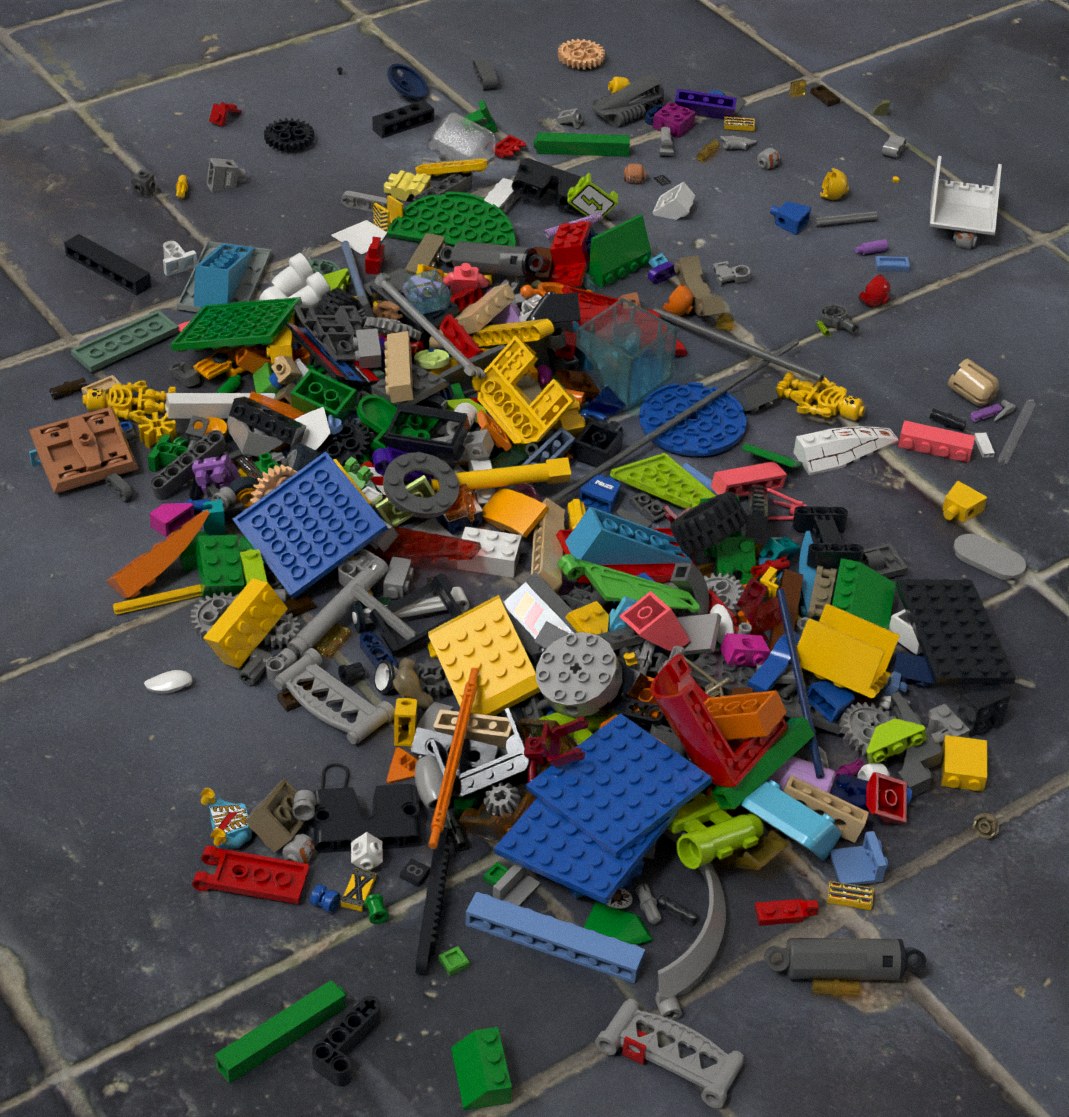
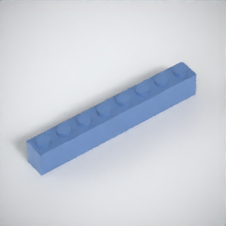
[465,892,645,984]

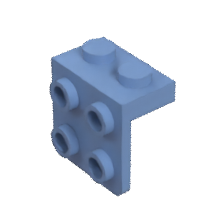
[830,831,888,885]

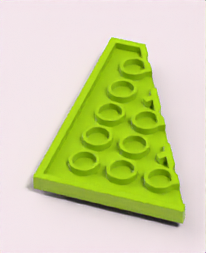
[610,453,716,509]

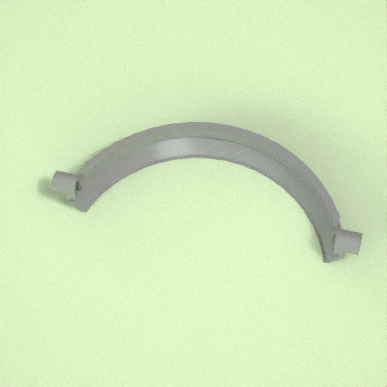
[655,828,726,1021]

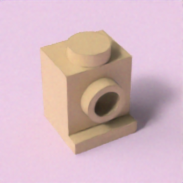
[271,355,301,385]

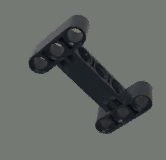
[792,506,864,569]

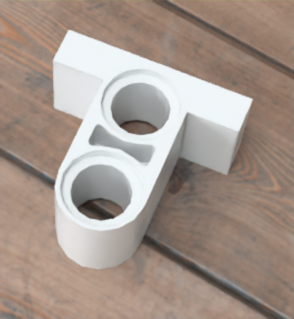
[163,241,197,276]

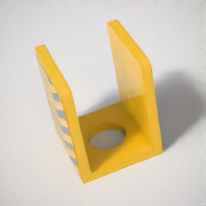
[373,195,403,235]

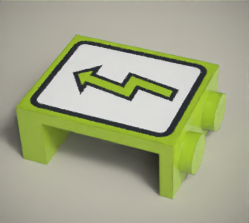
[568,173,618,222]

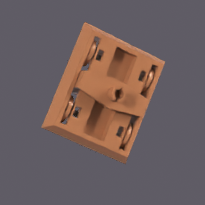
[29,406,139,494]

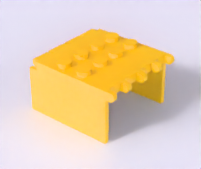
[797,603,900,698]

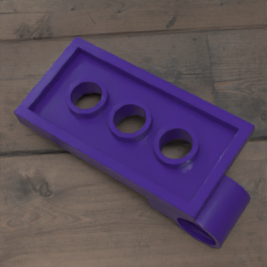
[372,446,434,487]

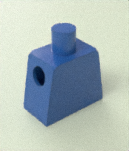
[770,201,811,235]
[807,680,855,723]

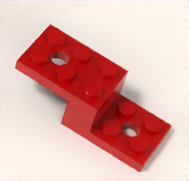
[549,221,592,287]

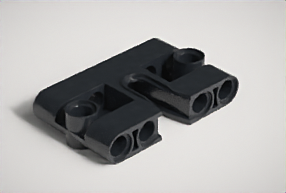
[511,158,593,214]
[313,784,422,853]

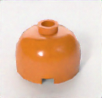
[662,283,694,317]

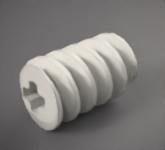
[446,403,477,436]

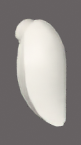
[710,604,735,645]
[144,670,192,694]

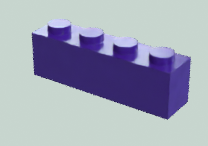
[675,89,737,119]

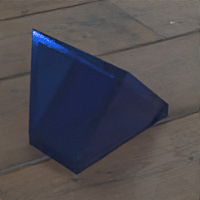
[586,385,625,415]

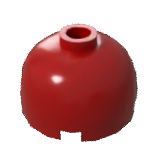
[858,274,891,307]

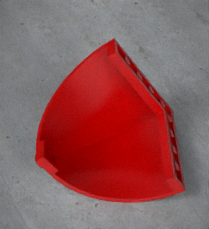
[650,653,789,787]

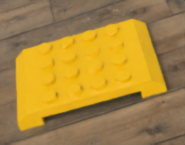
[428,595,541,716]

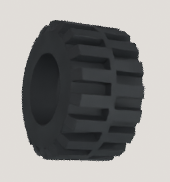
[315,288,361,315]

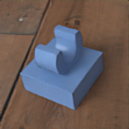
[882,671,908,697]

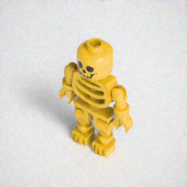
[776,371,866,421]
[83,381,176,423]

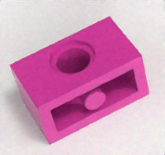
[719,633,771,666]

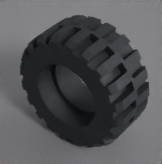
[670,492,747,555]

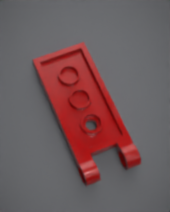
[192,846,310,904]

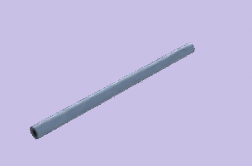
[341,241,368,301]

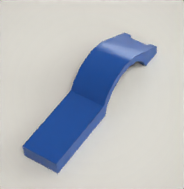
[747,631,801,692]

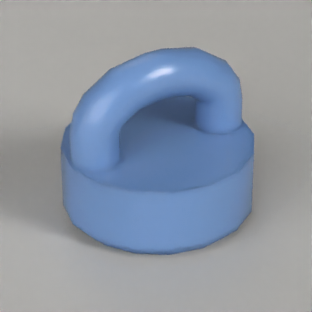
[328,415,343,435]

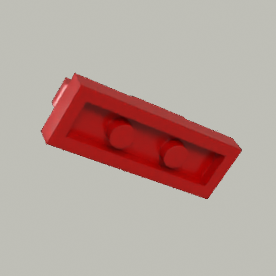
[439,314,484,359]

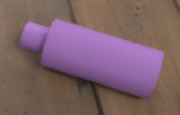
[855,239,888,255]

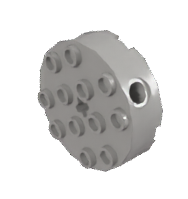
[536,632,622,717]

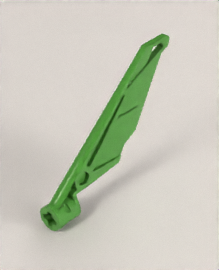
[558,554,700,612]

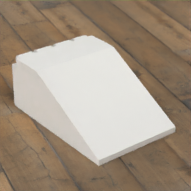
[930,156,1002,235]

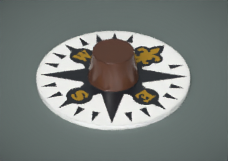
[606,888,632,908]

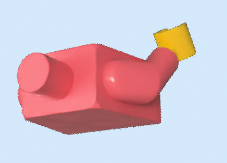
[442,263,492,294]

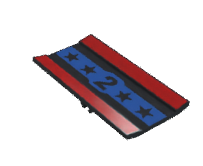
[286,322,380,386]

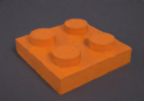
[476,409,512,451]

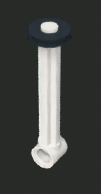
[352,587,470,633]

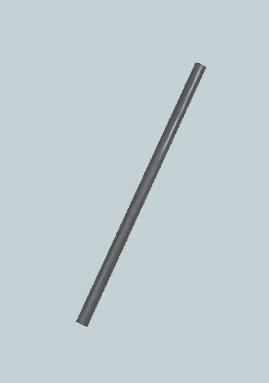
[653,307,825,383]

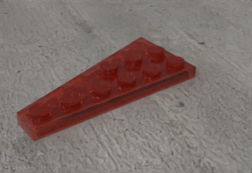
[364,526,482,562]

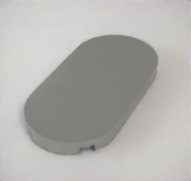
[953,534,1026,580]

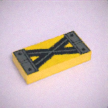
[341,868,376,912]

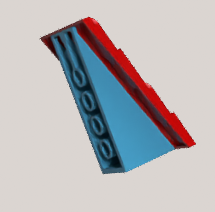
[556,506,695,583]

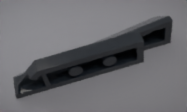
[369,286,427,338]

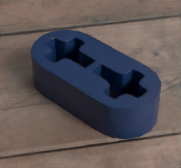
[645,105,664,125]

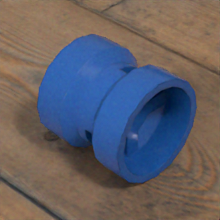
[310,884,341,913]

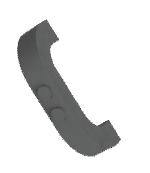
[646,563,709,678]

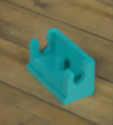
[202,499,226,535]
[759,537,801,561]

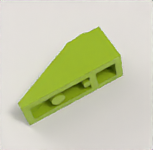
[240,549,267,586]

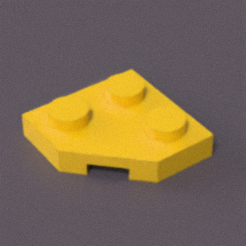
[565,601,609,635]

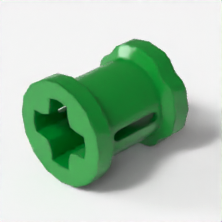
[364,894,389,924]

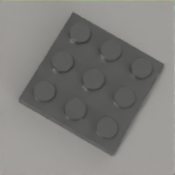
[371,364,447,406]

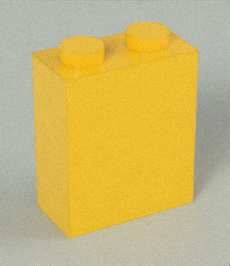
[941,735,987,792]

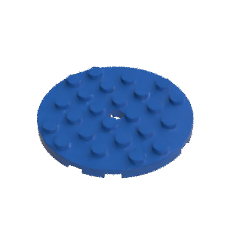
[639,382,747,456]

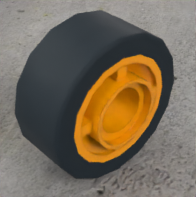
[229,476,259,510]

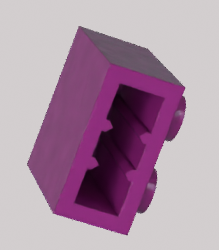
[653,102,695,138]

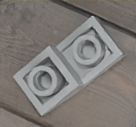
[416,702,453,731]

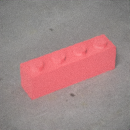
[898,420,975,463]
[711,461,787,497]

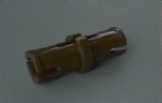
[49,377,87,399]

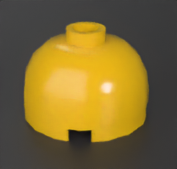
[820,168,849,200]

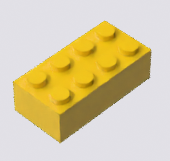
[203,578,288,669]

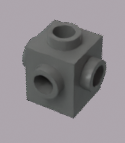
[131,170,156,198]

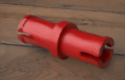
[751,557,790,579]

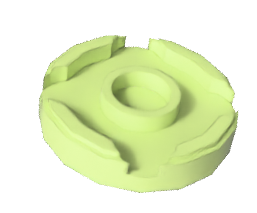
[414,349,450,369]

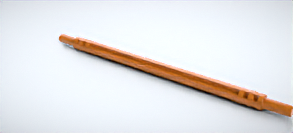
[428,667,479,849]

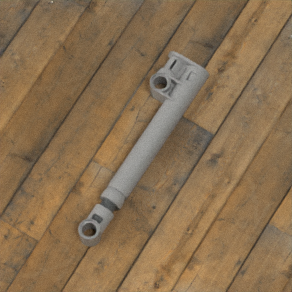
[266,548,389,683]

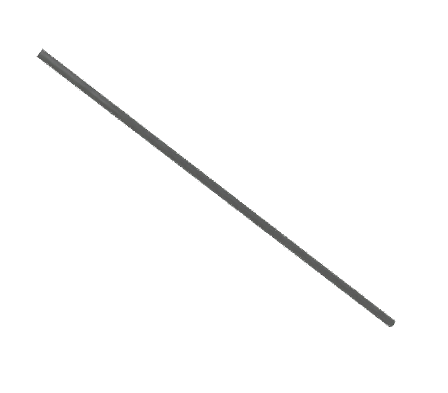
[549,339,799,503]

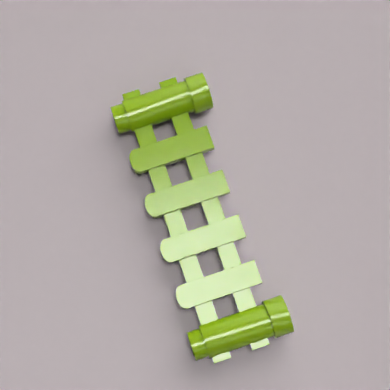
[536,712,763,869]

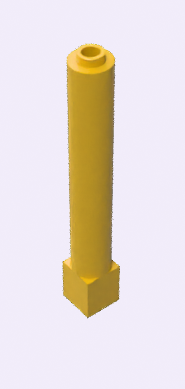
[431,457,571,494]

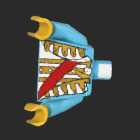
[200,788,252,849]

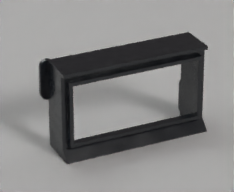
[383,403,470,462]
[368,573,463,656]

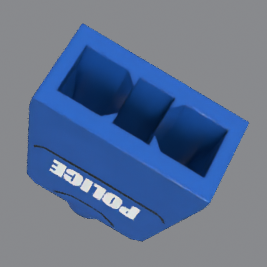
[579,475,621,514]

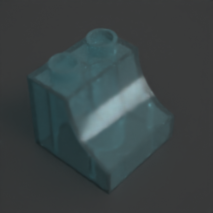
[576,298,677,410]

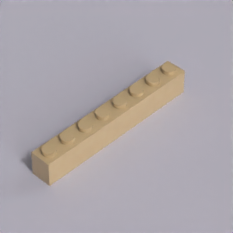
[531,497,565,591]

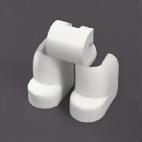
[259,253,331,321]

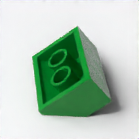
[451,1027,512,1111]

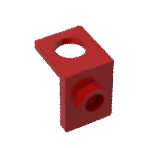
[622,1029,647,1065]

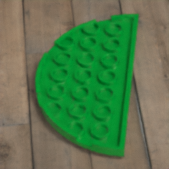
[387,192,516,247]

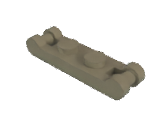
[807,566,837,618]

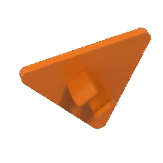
[387,747,418,784]

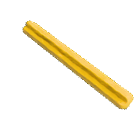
[113,584,201,615]

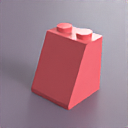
[619,591,690,652]

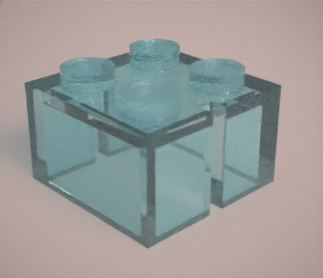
[402,269,452,315]

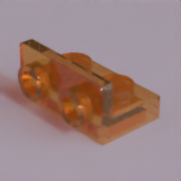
[445,483,476,522]

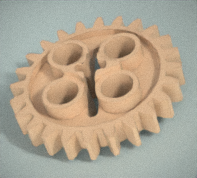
[558,39,605,69]
[250,465,297,503]

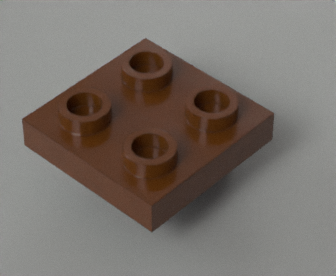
[555,369,601,399]

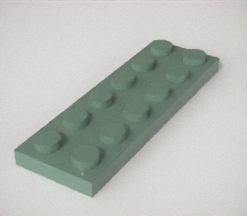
[71,310,179,372]

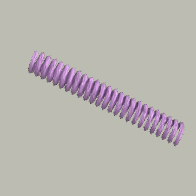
[544,213,603,239]

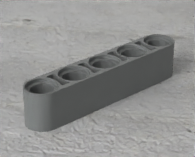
[414,172,472,202]
[150,430,227,500]

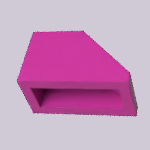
[149,503,194,537]

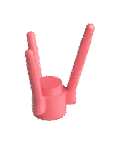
[767,488,807,521]

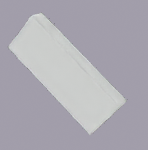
[974,433,995,458]

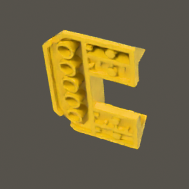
[477,335,575,445]

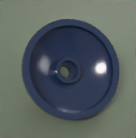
[387,64,428,99]

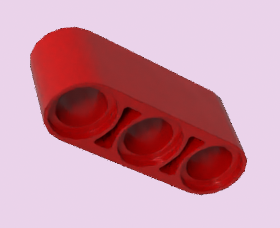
[445,287,483,312]

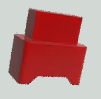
[365,236,385,275]

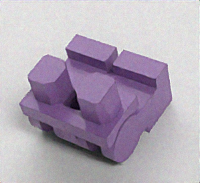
[192,455,240,494]

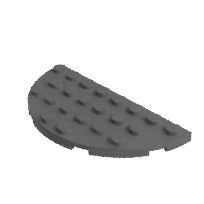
[690,648,842,734]

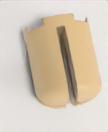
[948,358,999,407]

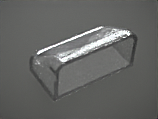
[428,112,495,172]

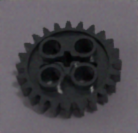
[264,118,314,152]
[316,419,372,467]

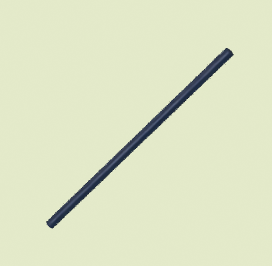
[776,589,825,779]

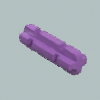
[970,404,1002,422]

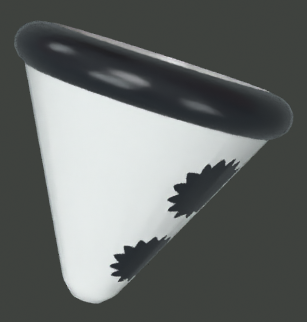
[374,660,398,694]

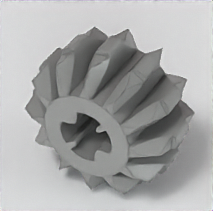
[484,782,521,820]

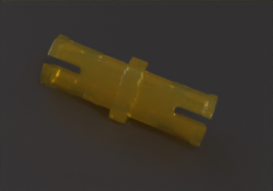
[696,139,720,162]
[812,978,860,997]

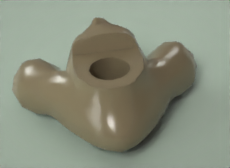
[393,658,434,710]

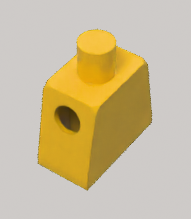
[943,481,987,522]
[394,698,417,747]

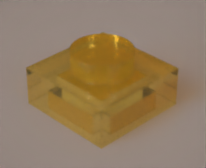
[789,79,806,98]

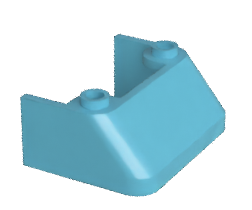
[741,780,843,862]

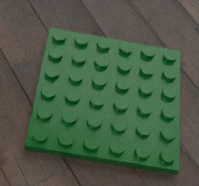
[170,297,302,352]

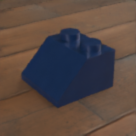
[893,652,933,687]

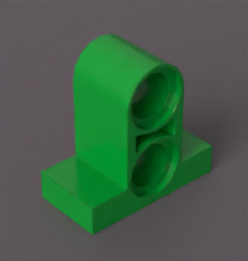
[462,100,498,135]
[148,434,188,472]

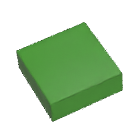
[438,946,470,976]

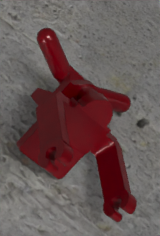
[524,717,589,783]

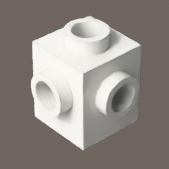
[351,832,383,871]

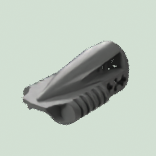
[592,74,664,127]

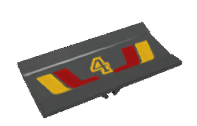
[503,572,578,655]

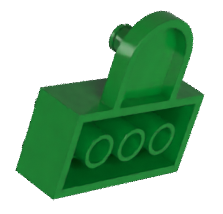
[357,395,439,457]

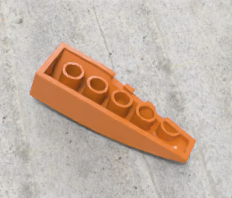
[106,510,210,599]

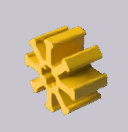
[139,412,177,449]

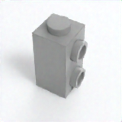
[384,557,414,599]

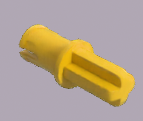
[176,175,188,198]

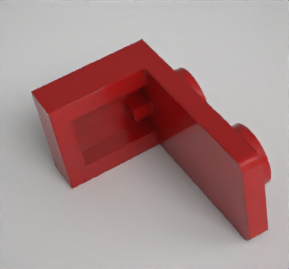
[209,102,242,126]

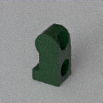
[454,787,491,821]

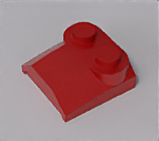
[866,772,907,824]

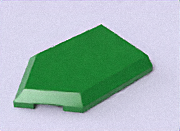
[584,901,653,945]

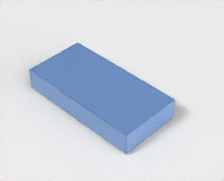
[875,256,910,272]

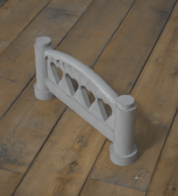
[273,648,395,744]
[595,999,744,1109]

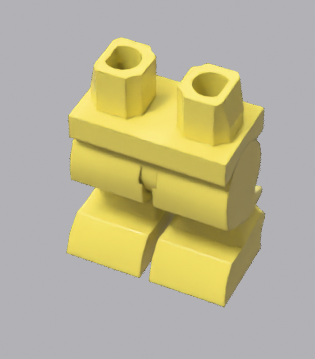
[384,170,431,201]

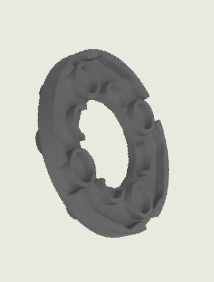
[383,452,459,518]

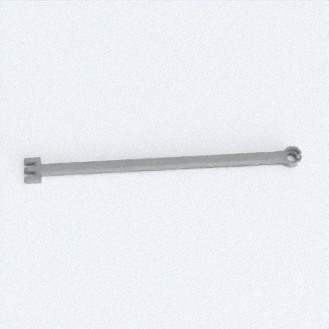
[374,273,486,378]

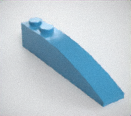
[797,531,822,622]

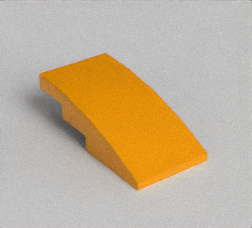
[482,487,549,538]

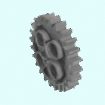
[365,317,422,341]
[704,573,744,615]
[190,592,239,639]
[839,702,896,760]

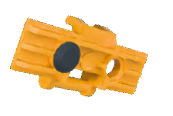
[193,344,267,380]

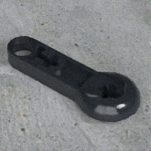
[589,695,665,726]

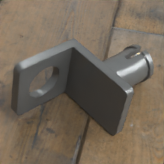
[185,415,210,449]

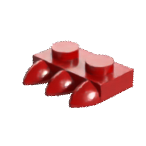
[491,135,526,159]

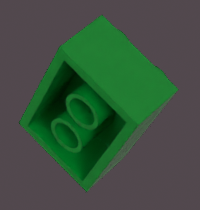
[290,368,358,422]
[195,535,244,598]

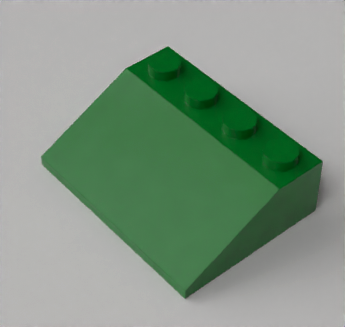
[589,214,651,288]
[832,559,896,630]

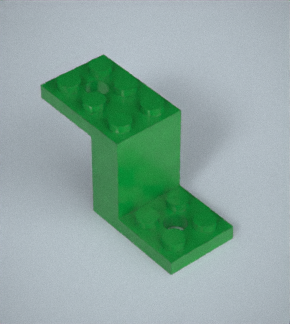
[700,495,757,585]

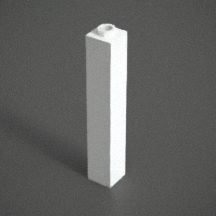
[165,393,275,419]

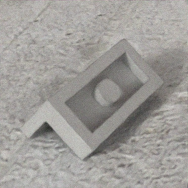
[493,863,540,906]

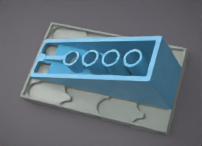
[177,241,271,312]

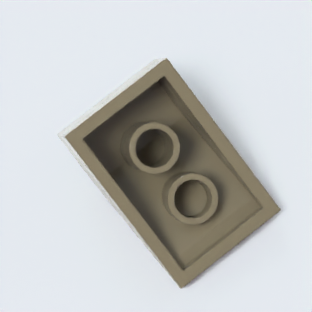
[245,778,304,853]

